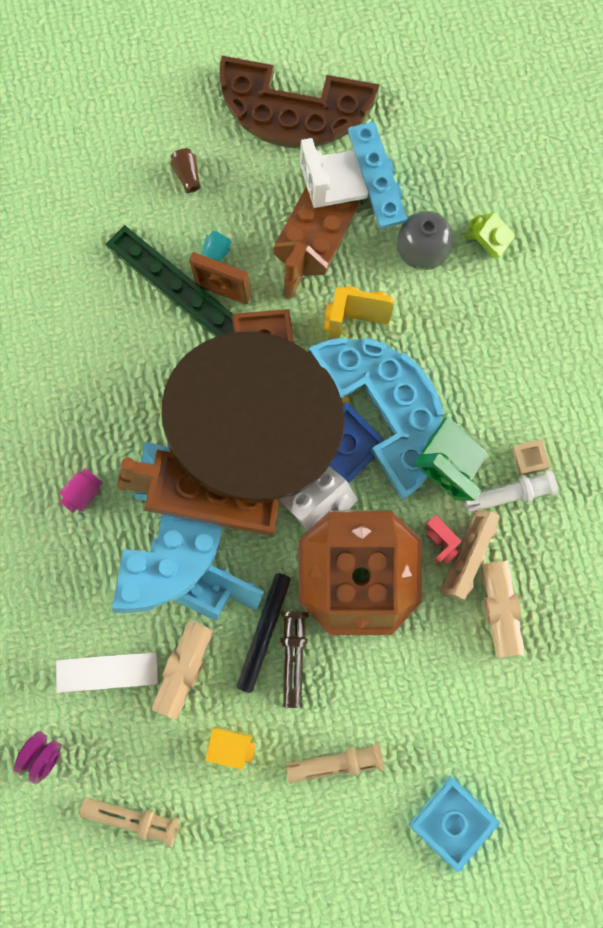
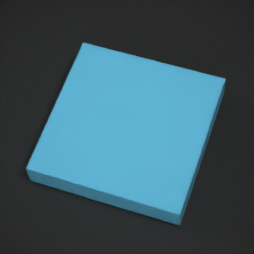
[408,776,501,873]

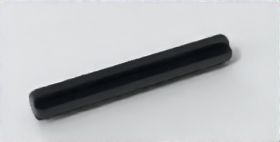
[237,573,291,693]

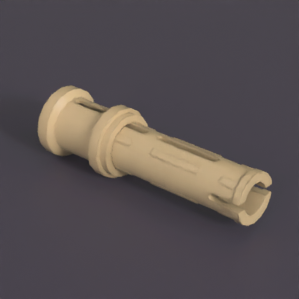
[286,742,385,784]
[80,797,180,848]

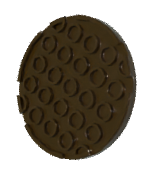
[161,332,344,503]

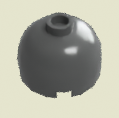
[397,211,453,270]

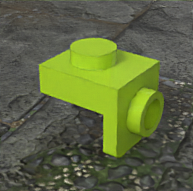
[464,212,515,258]

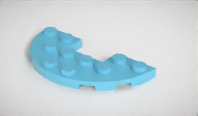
[308,337,443,500]
[112,442,222,613]

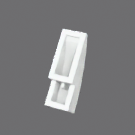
[56,653,159,693]

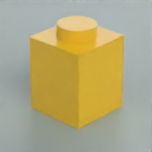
[205,727,256,770]

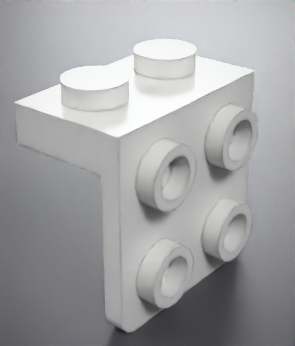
[279,466,358,532]

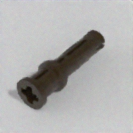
[280,611,309,708]

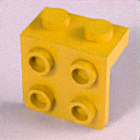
[324,286,395,340]

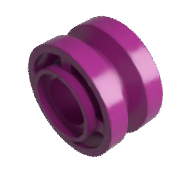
[13,731,62,785]

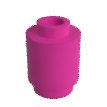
[59,468,103,513]

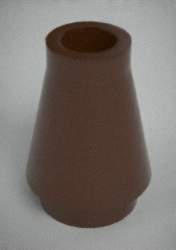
[170,148,201,193]

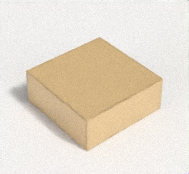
[511,439,550,476]

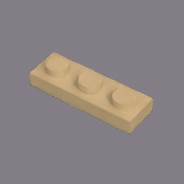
[440,511,500,600]

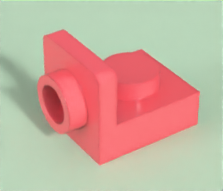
[424,515,462,565]

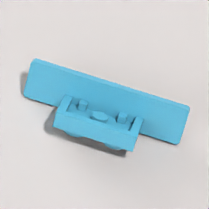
[349,122,407,229]
[151,538,264,621]

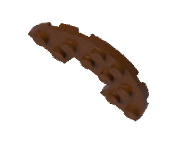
[219,56,380,148]

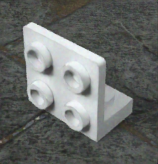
[300,138,368,208]

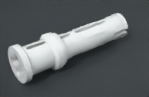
[464,469,558,513]

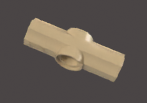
[481,561,525,658]
[151,620,214,720]

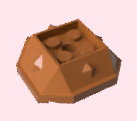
[299,510,422,635]

